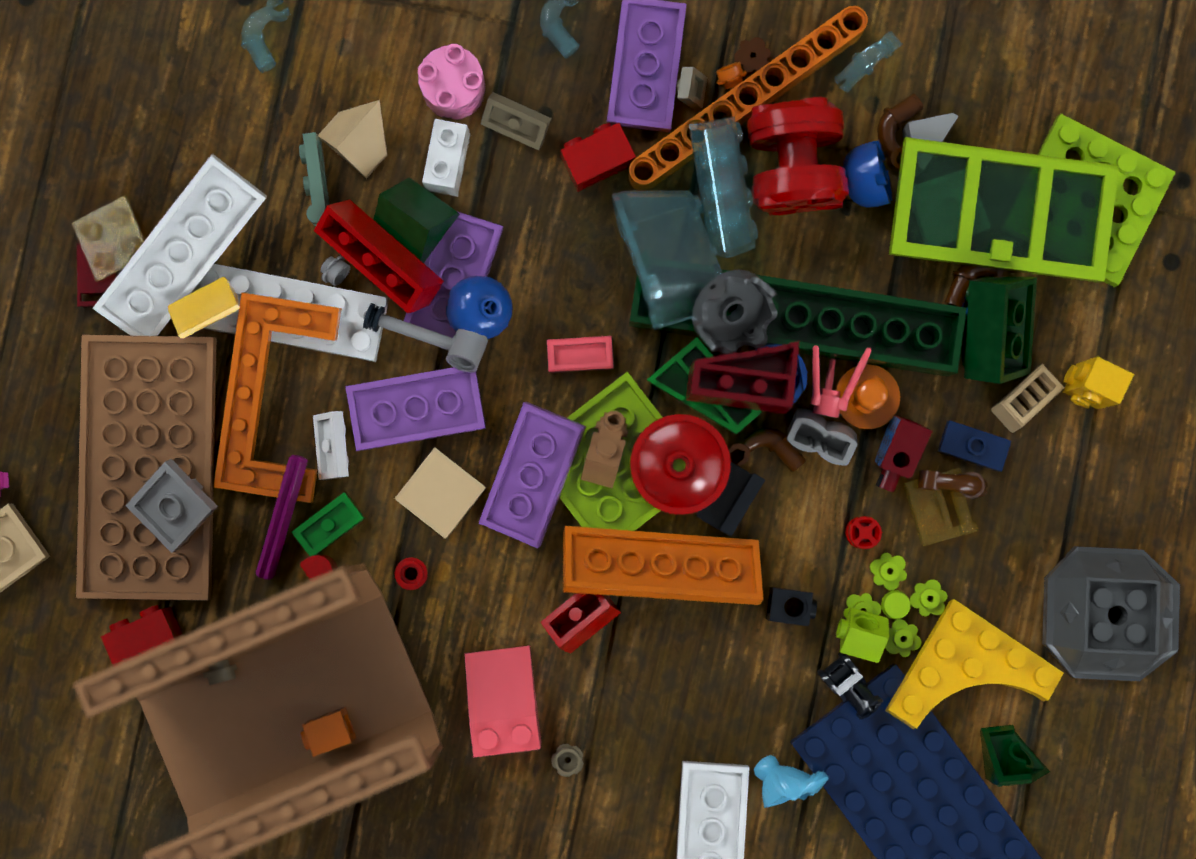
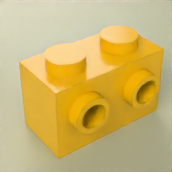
[1063,357,1134,409]

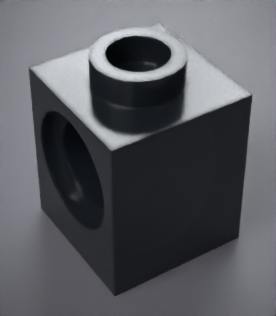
[766,587,817,626]

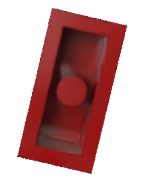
[560,123,636,192]
[540,593,621,654]
[100,605,183,666]

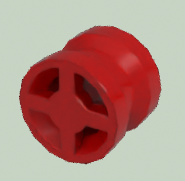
[845,516,882,549]

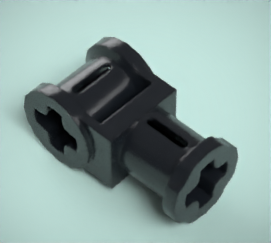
[817,652,882,720]

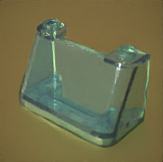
[611,190,723,330]

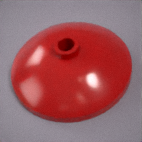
[630,414,731,515]

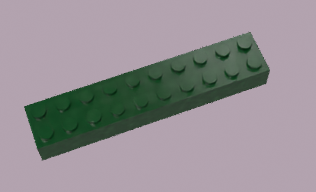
[629,256,967,377]

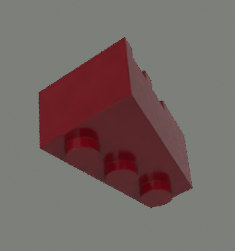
[686,341,800,414]

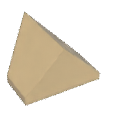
[318,100,388,179]

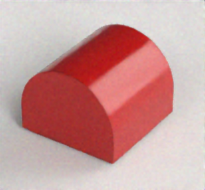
[300,555,338,581]

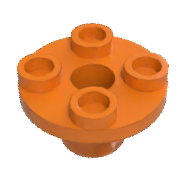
[835,364,900,430]

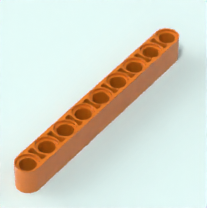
[629,6,868,192]

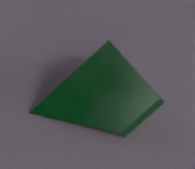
[980,725,1050,787]

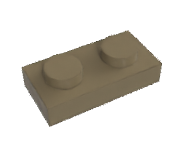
[481,92,552,150]

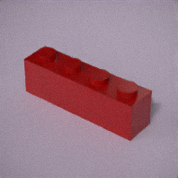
[314,199,444,314]

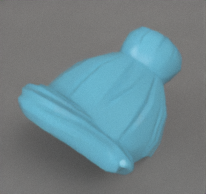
[754,755,829,808]

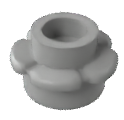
[320,256,350,286]

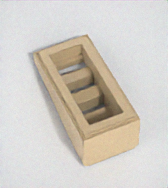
[991,364,1065,433]

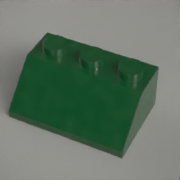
[962,276,1037,384]

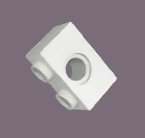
[422,119,470,197]

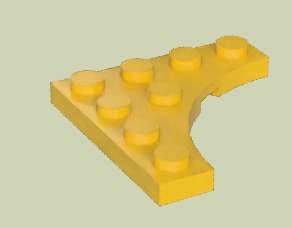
[885,599,1064,729]

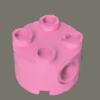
[418,44,485,119]

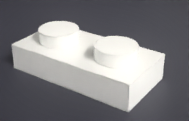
[313,411,349,480]

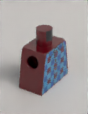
[875,414,932,493]

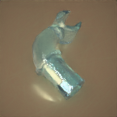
[241,0,290,73]
[540,0,580,59]
[835,31,903,92]

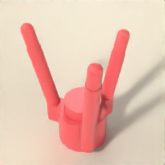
[810,345,872,418]

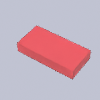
[547,336,613,373]

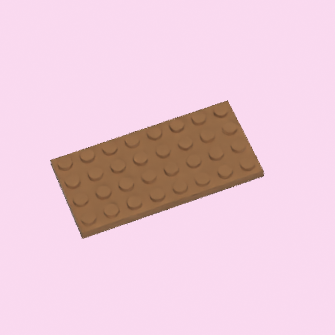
[76,335,217,600]

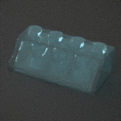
[689,116,758,258]

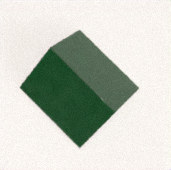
[373,177,460,263]

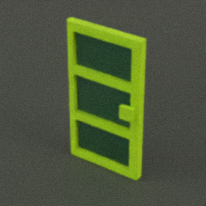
[889,137,1119,282]

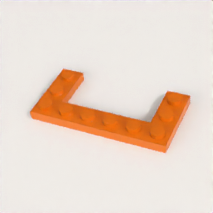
[213,292,342,503]

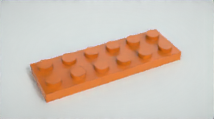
[563,526,763,605]

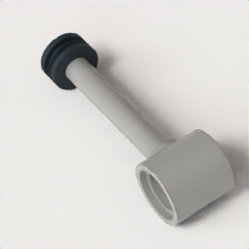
[363,303,488,373]

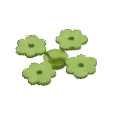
[843,553,948,657]

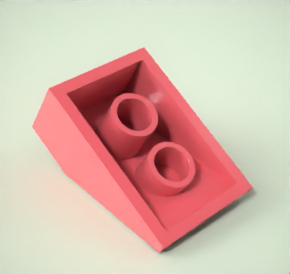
[465,645,541,758]

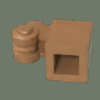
[581,411,629,488]

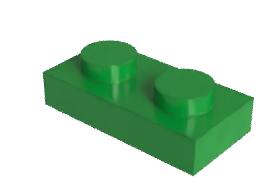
[292,492,365,556]

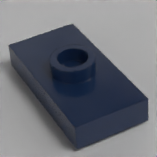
[937,420,1011,472]

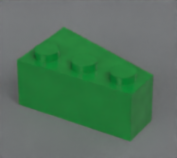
[647,337,762,434]

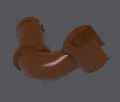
[877,94,924,172]
[944,264,1017,307]
[728,427,806,472]
[918,470,988,498]

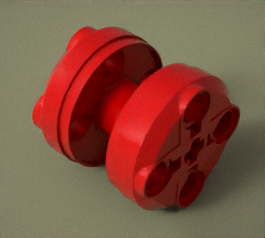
[747,97,849,215]

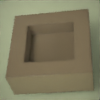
[677,67,708,109]

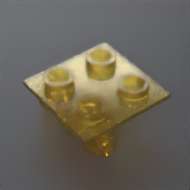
[72,195,145,282]

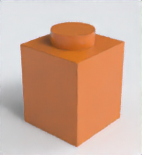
[301,707,356,757]

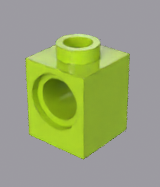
[836,608,889,663]

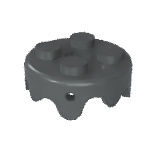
[692,270,777,354]

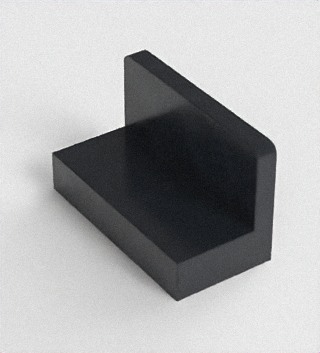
[696,462,765,536]

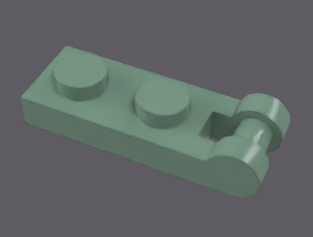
[299,132,330,227]

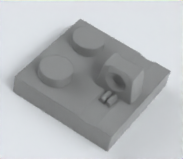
[126,459,218,553]

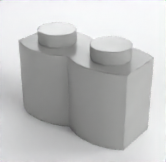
[787,408,858,465]

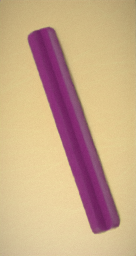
[256,455,308,580]

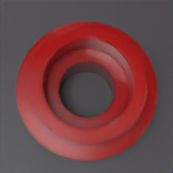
[395,557,428,590]

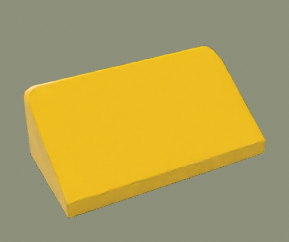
[168,277,240,339]

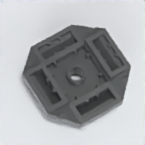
[1042,546,1180,681]

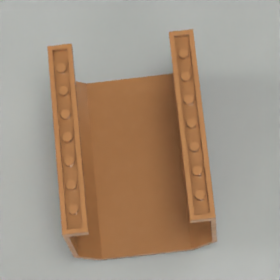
[74,563,443,859]

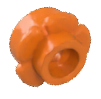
[716,62,747,89]

